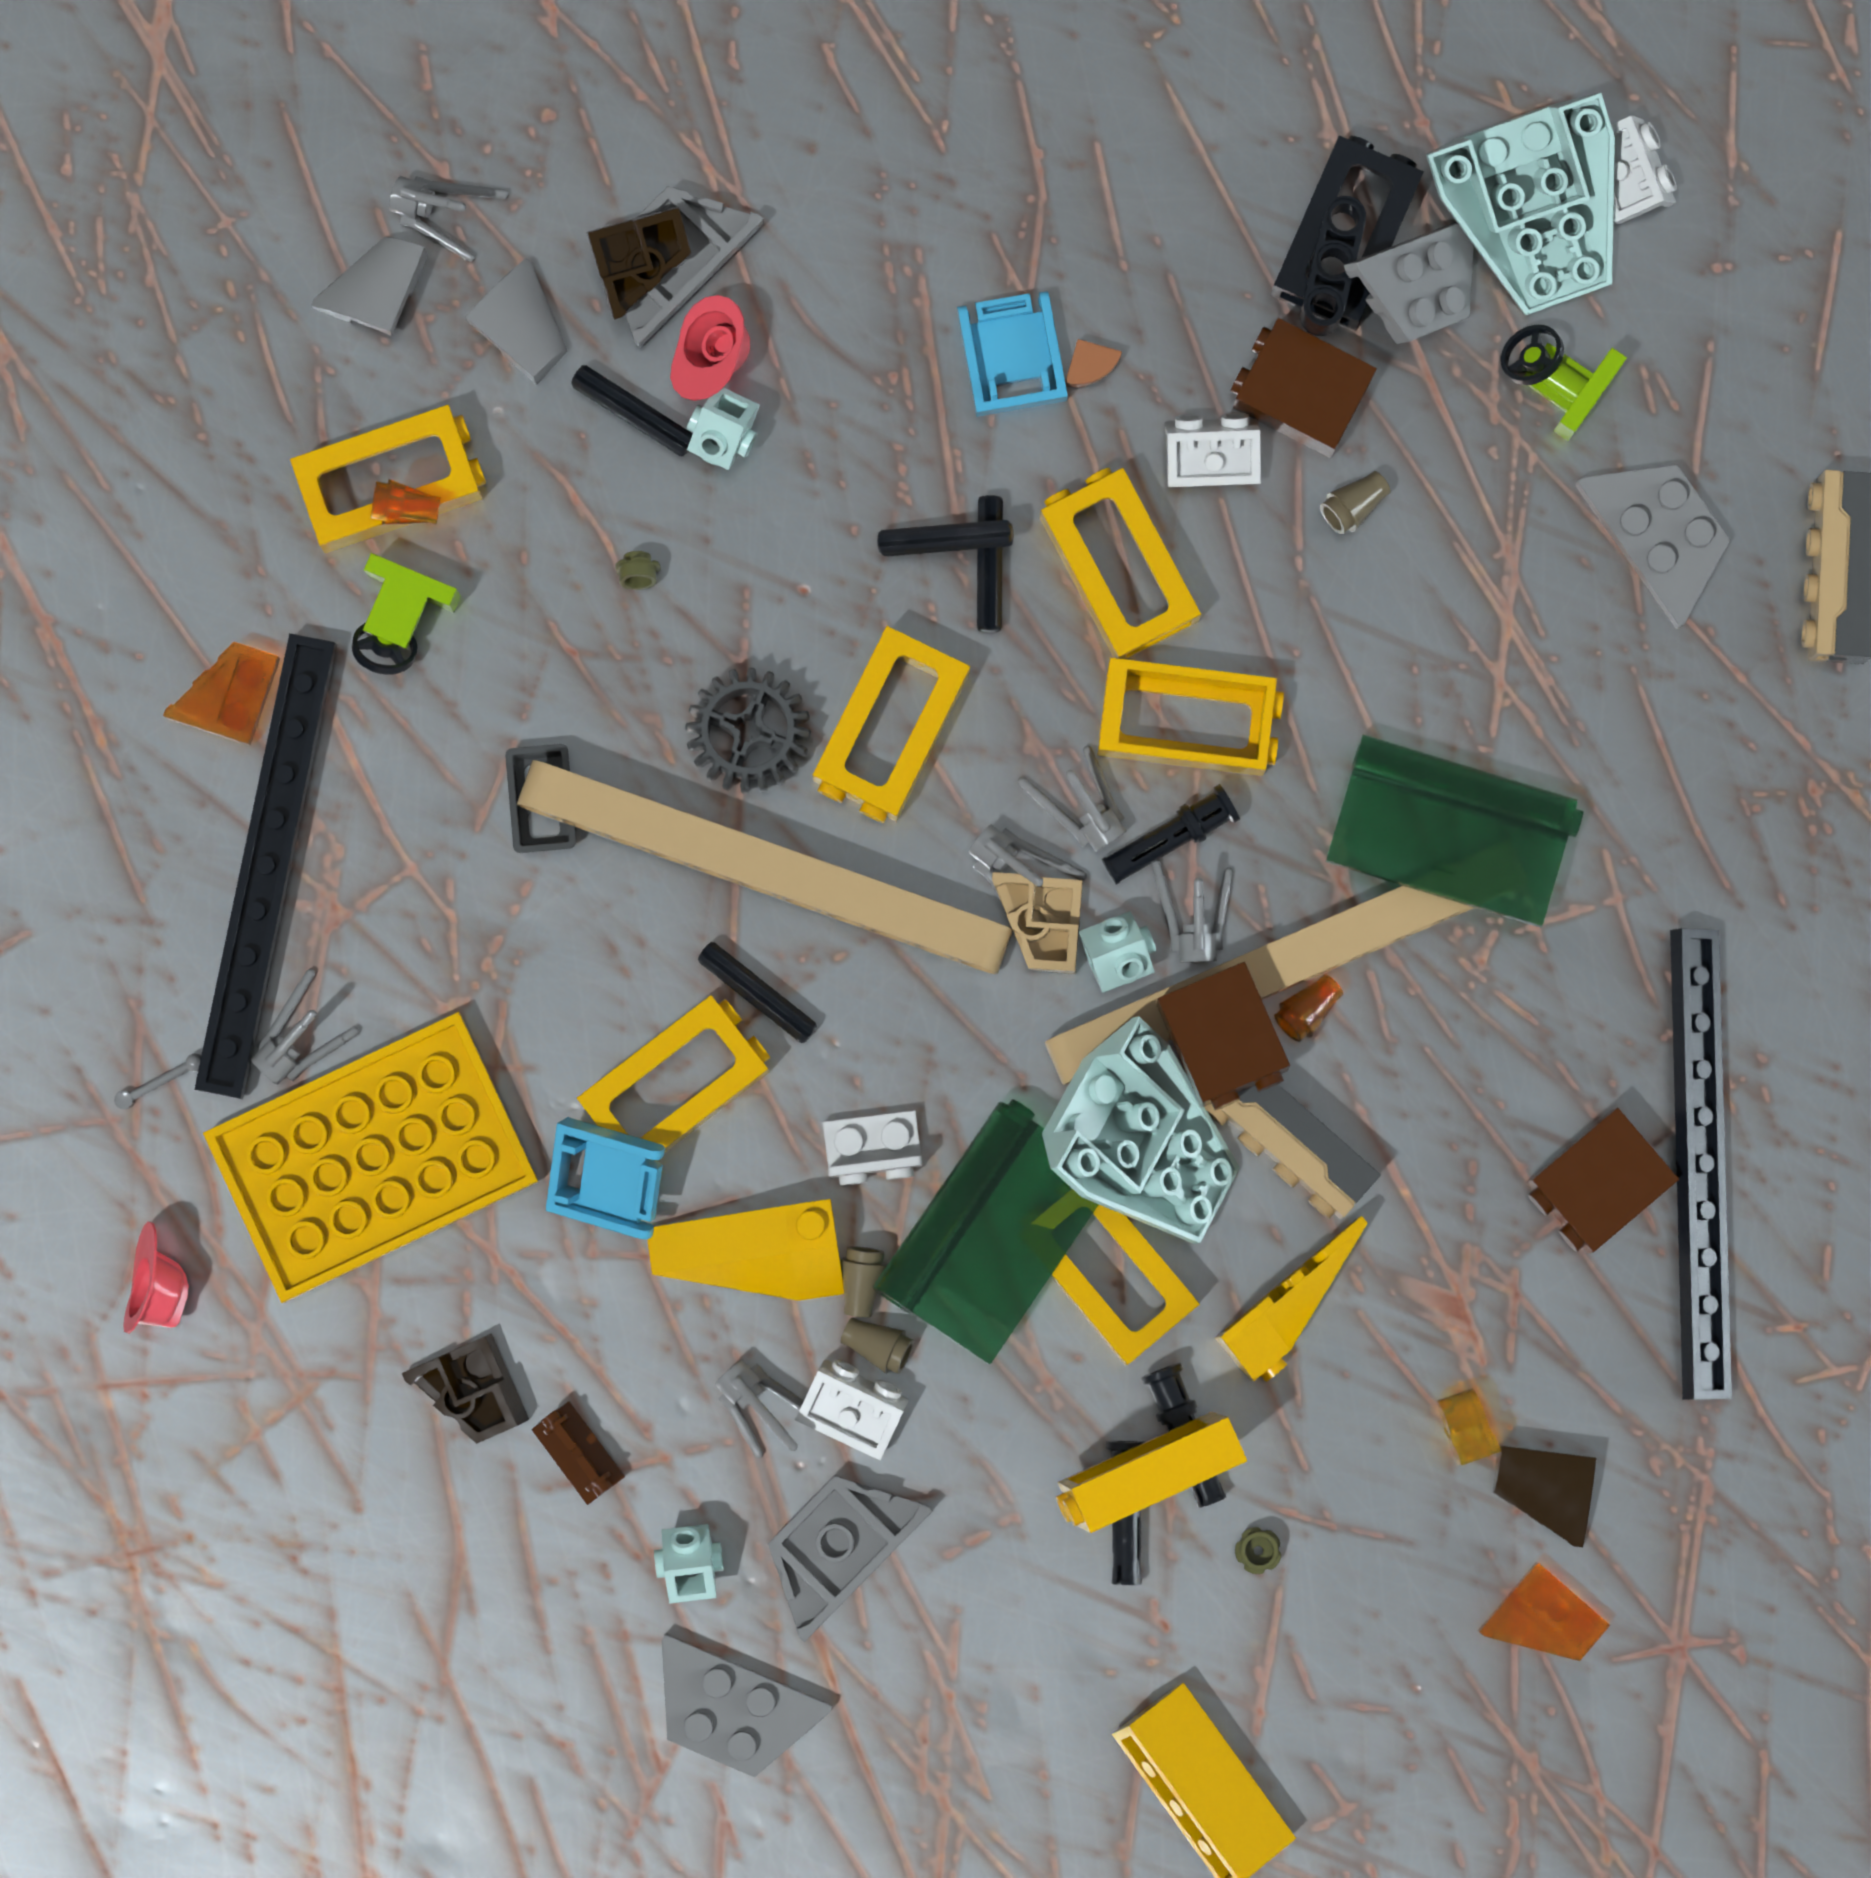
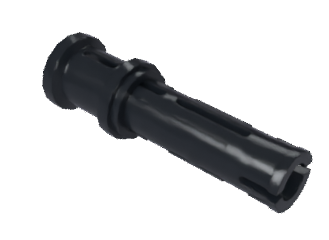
[1101,784,1240,885]
[1141,1362,1226,1508]
[1106,1441,1146,1585]

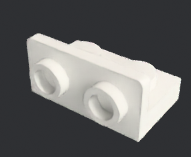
[1611,115,1677,224]
[1165,412,1261,487]
[823,1110,923,1186]
[795,1360,909,1461]

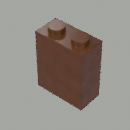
[1230,318,1377,458]
[1156,961,1290,1110]
[1526,1107,1679,1254]

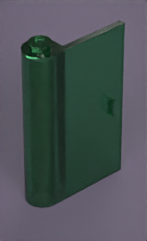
[1325,734,1584,928]
[872,1099,1099,1365]

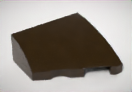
[586,206,691,320]
[402,1333,529,1444]
[1493,1446,1596,1548]

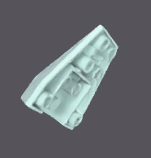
[1426,92,1615,315]
[1042,1016,1240,1244]

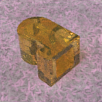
[1437,1388,1501,1465]

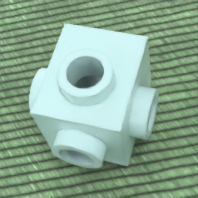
[687,387,760,470]
[1078,911,1157,993]
[654,1524,724,1604]

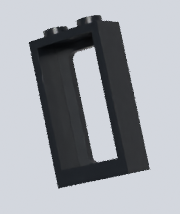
[1270,136,1424,332]

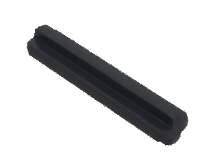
[571,365,693,456]
[977,495,1003,633]
[877,520,1014,556]
[698,942,817,1043]

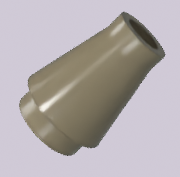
[1320,471,1391,534]
[841,1246,888,1317]
[840,1317,914,1374]

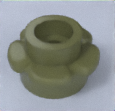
[615,551,661,590]
[1235,1527,1281,1574]

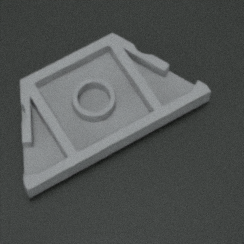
[625,186,764,348]
[1344,222,1474,344]
[1575,465,1730,629]
[768,1476,933,1642]
[662,1634,833,1777]

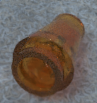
[370,479,441,525]
[1274,974,1344,1042]

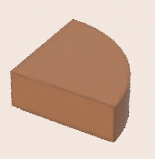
[1065,339,1122,388]

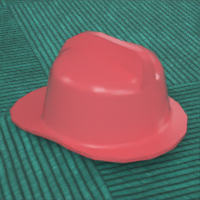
[670,295,750,401]
[123,1221,189,1334]

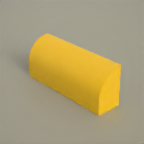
[1112,1683,1296,1878]

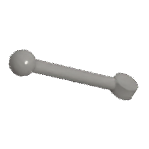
[114,1054,201,1110]

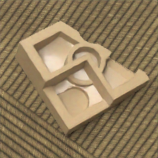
[992,872,1083,974]

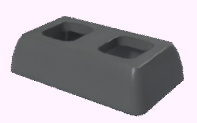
[505,744,576,853]

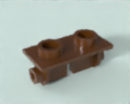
[531,1401,625,1505]

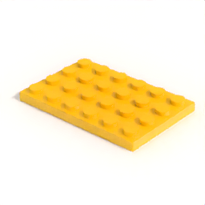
[203,1012,539,1303]

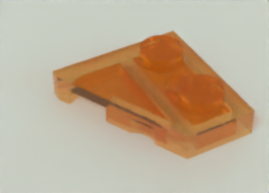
[163,642,280,746]
[1477,1562,1610,1661]

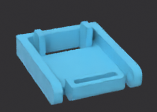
[957,291,1068,417]
[545,1117,665,1239]

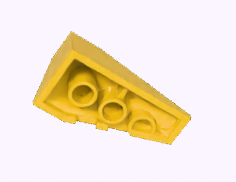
[647,1199,844,1301]
[1215,1216,1368,1382]

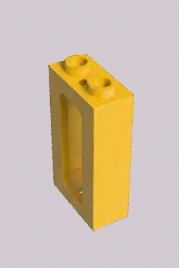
[290,404,486,554]
[1040,468,1201,659]
[812,626,970,824]
[1097,657,1284,776]
[577,995,771,1161]
[1017,1182,1200,1366]
[1056,1412,1247,1533]

